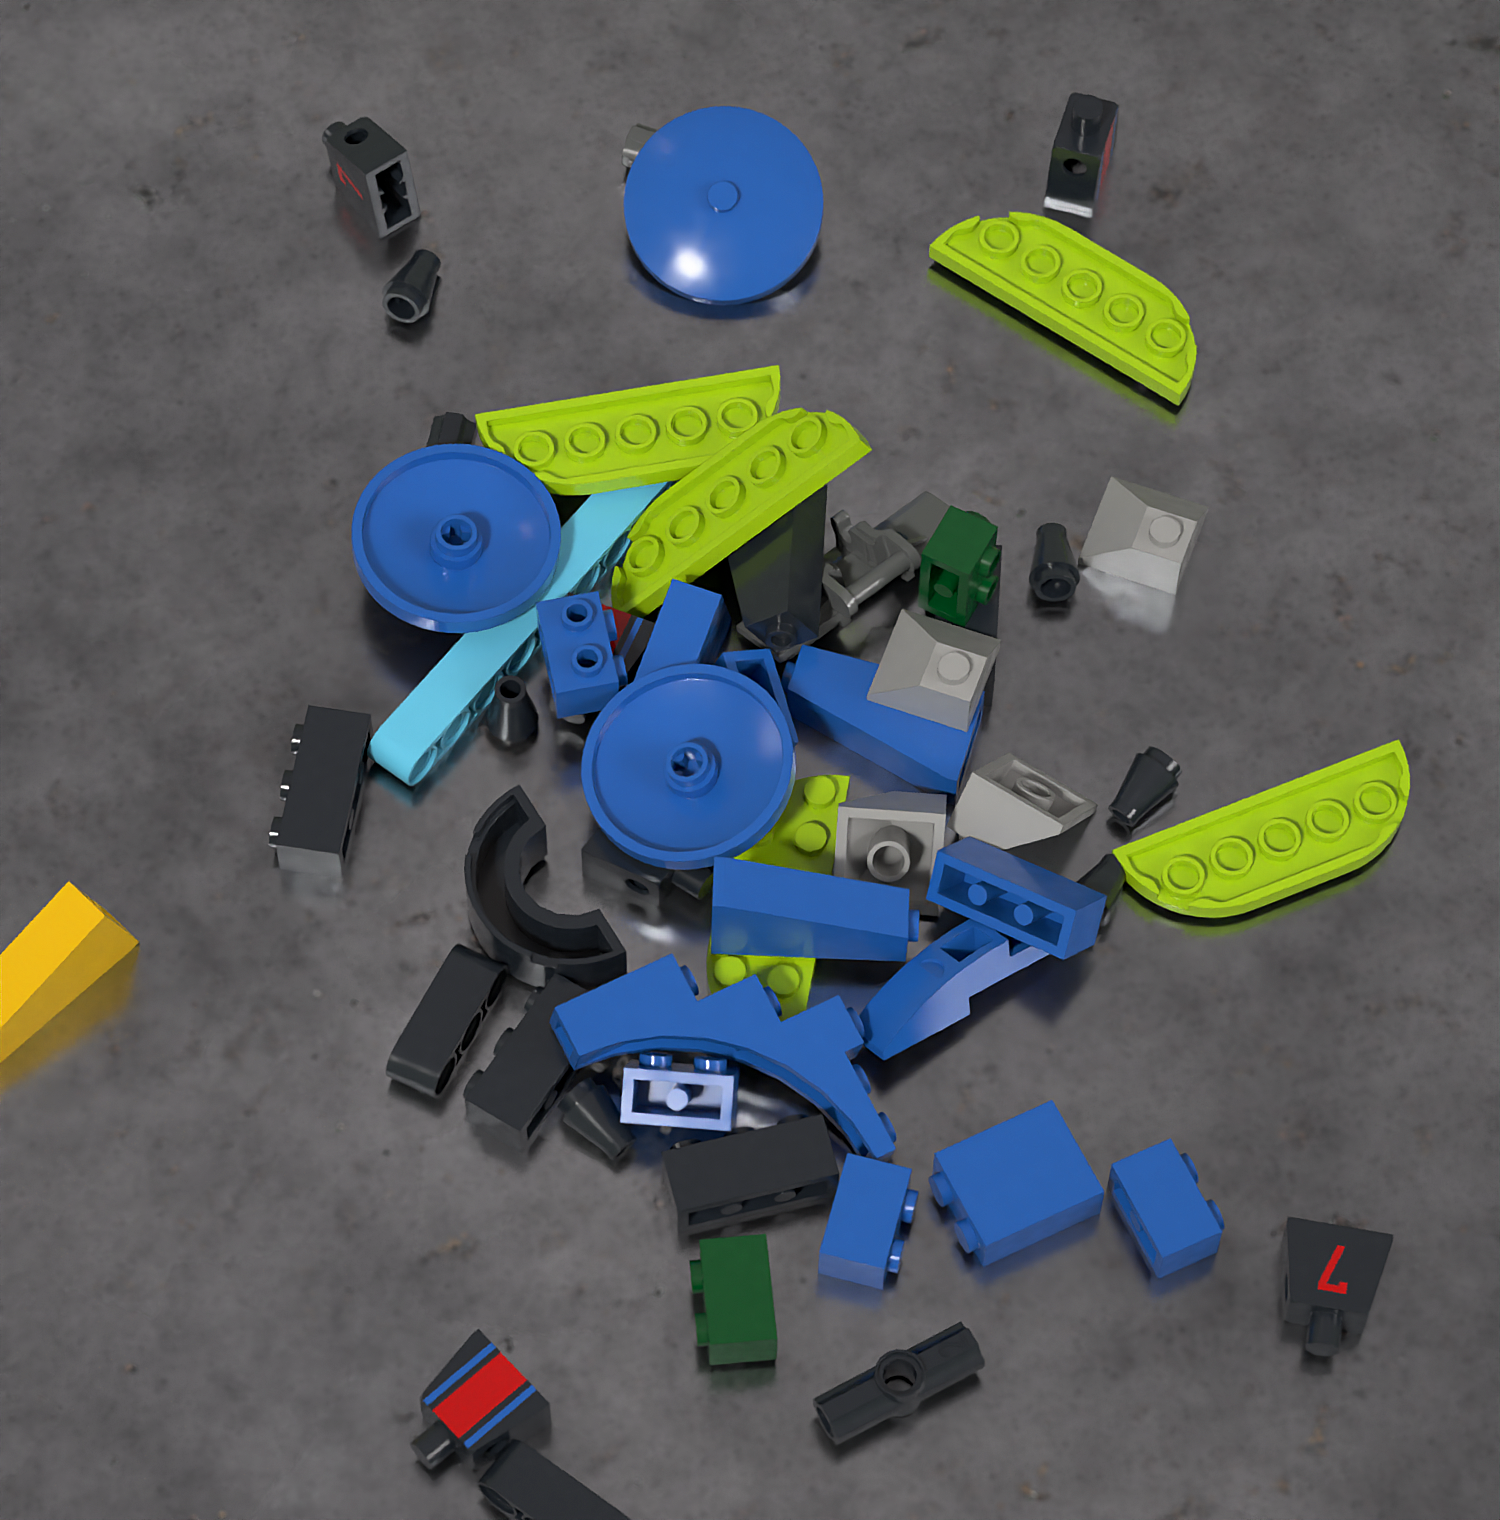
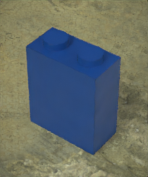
[928,1100,1104,1267]

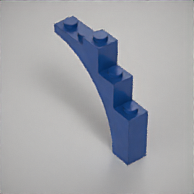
[549,953,897,1162]

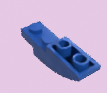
[859,919,1049,1060]

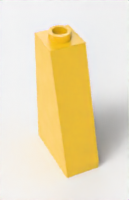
[0,881,140,1063]

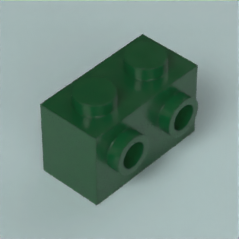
[918,505,1001,628]
[689,1234,777,1365]

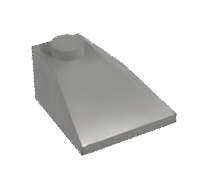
[1078,476,1208,595]
[867,609,1002,732]
[946,753,1098,850]
[834,791,947,916]

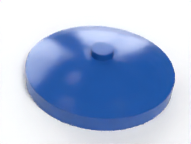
[624,106,824,305]
[352,444,561,633]
[581,664,796,870]

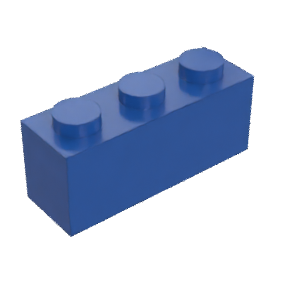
[926,836,1107,960]

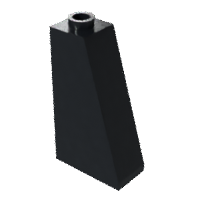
[727,484,828,653]

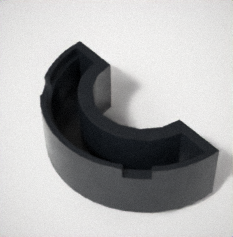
[464,784,627,991]

